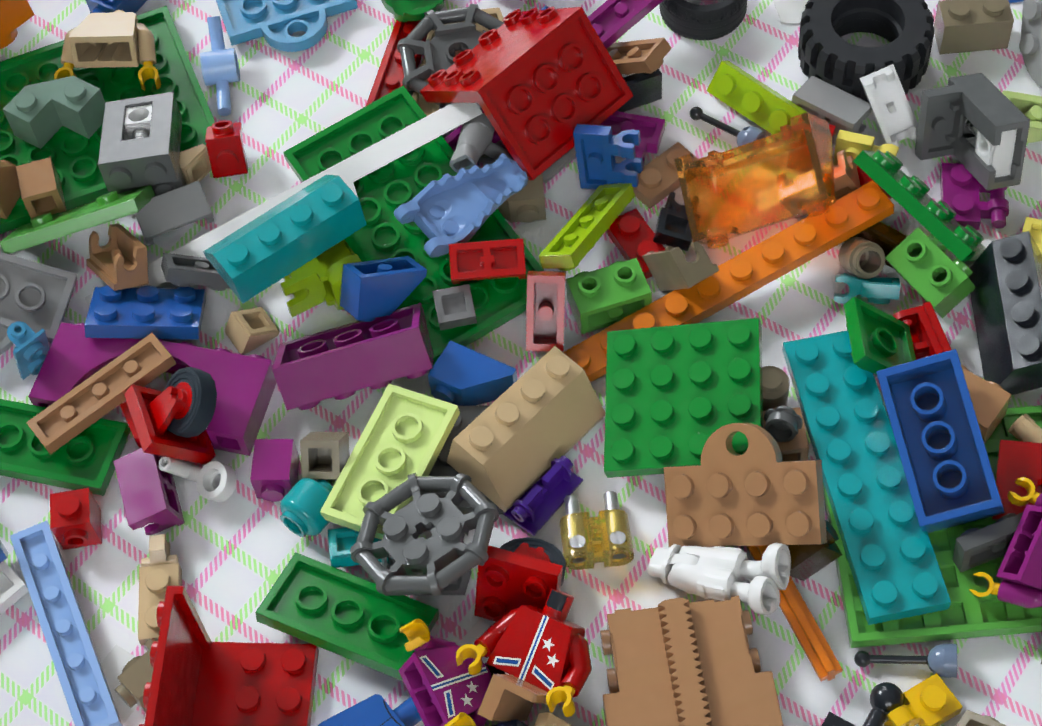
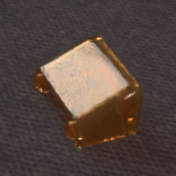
[674,112,836,249]

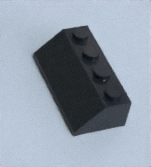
[969,231,1042,395]

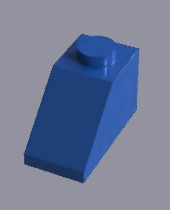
[340,256,427,322]
[428,340,518,406]

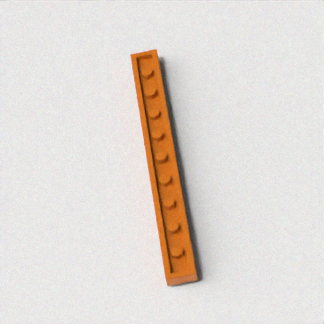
[563,180,895,383]

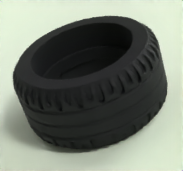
[659,0,747,40]

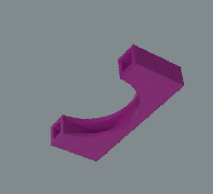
[28,322,277,456]

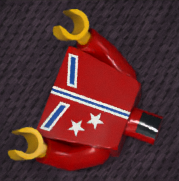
[456,588,592,717]

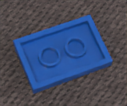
[84,285,206,340]

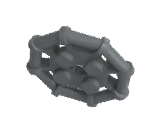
[397,3,504,109]
[350,473,499,596]

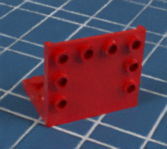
[420,6,634,180]
[139,586,319,726]

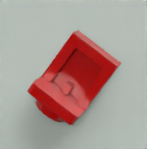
[205,120,248,178]

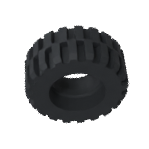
[798,0,935,103]

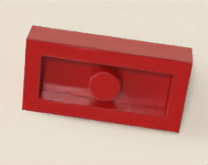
[605,208,665,279]

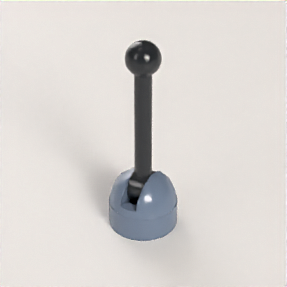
[689,107,767,157]
[854,644,957,678]

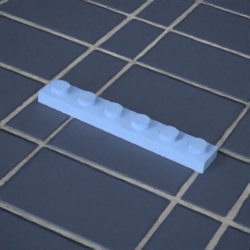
[10,520,123,726]

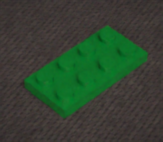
[853,150,986,262]
[0,399,131,496]
[255,552,439,681]

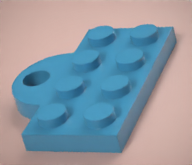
[216,0,358,52]

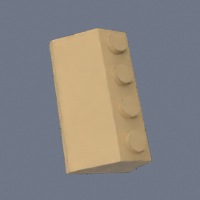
[447,346,605,512]

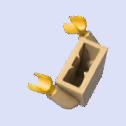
[54,10,161,91]

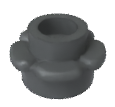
[764,406,803,442]

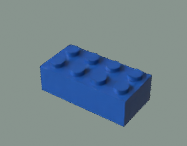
[876,349,1005,533]

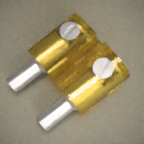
[559,491,634,570]

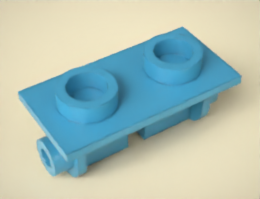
[7,321,50,380]

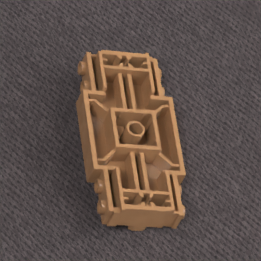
[600,596,784,726]

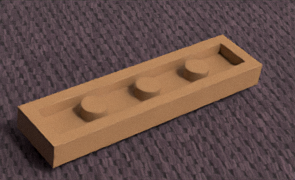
[26,333,176,455]

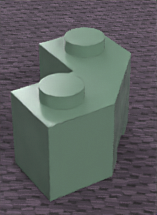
[3,76,105,149]

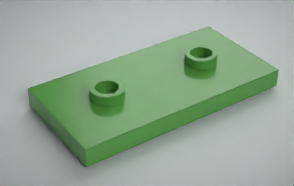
[0,185,155,254]

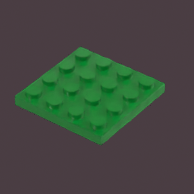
[604,318,763,478]

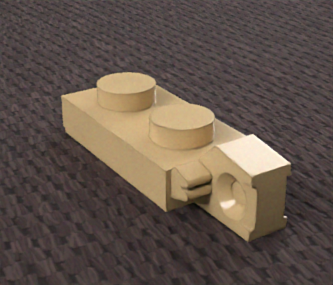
[138,534,182,646]

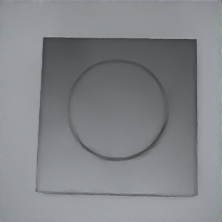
[432,284,477,330]

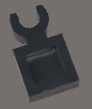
[653,192,696,252]

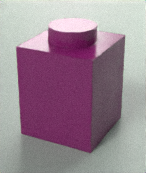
[250,439,300,502]

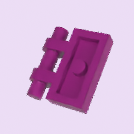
[940,163,1009,230]

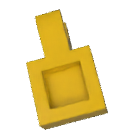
[884,673,963,726]

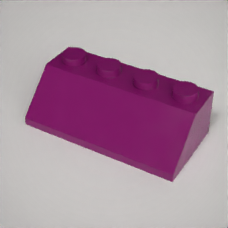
[272,303,434,410]

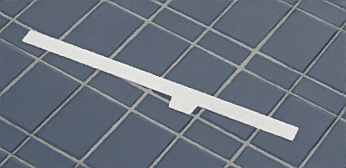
[85,103,483,307]

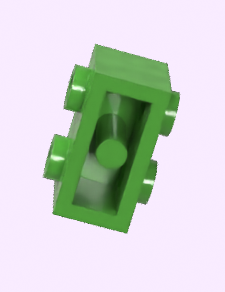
[885,227,976,318]
[566,258,652,335]

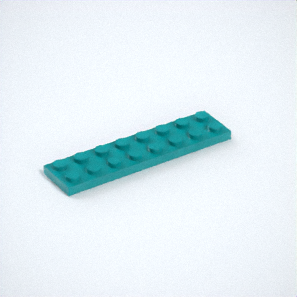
[782,330,951,625]

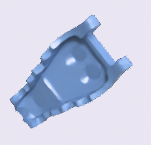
[394,153,528,258]

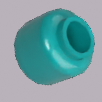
[280,478,333,537]

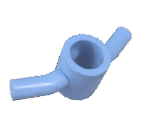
[200,16,240,116]

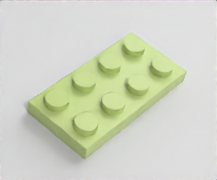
[320,384,460,540]

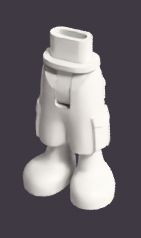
[647,543,791,615]

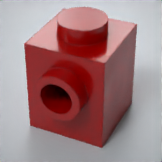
[50,488,102,550]

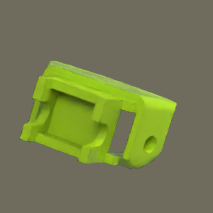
[280,241,362,318]

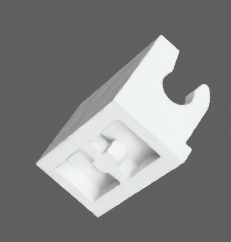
[859,64,918,147]

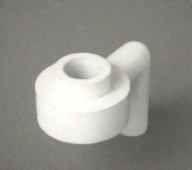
[158,456,237,502]

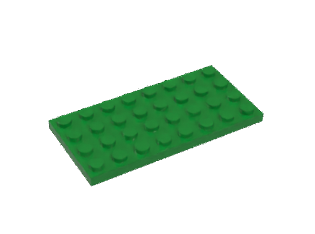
[283,85,544,366]

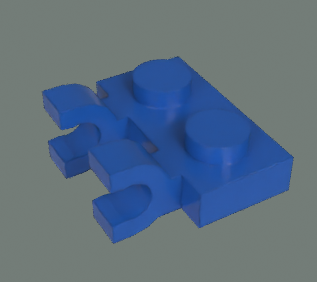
[573,124,644,190]

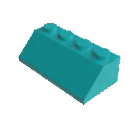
[203,175,367,304]

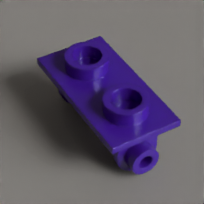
[503,456,583,536]

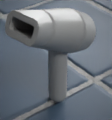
[449,113,514,173]

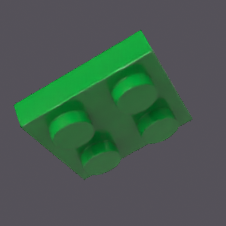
[844,296,916,375]

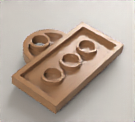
[664,423,827,547]

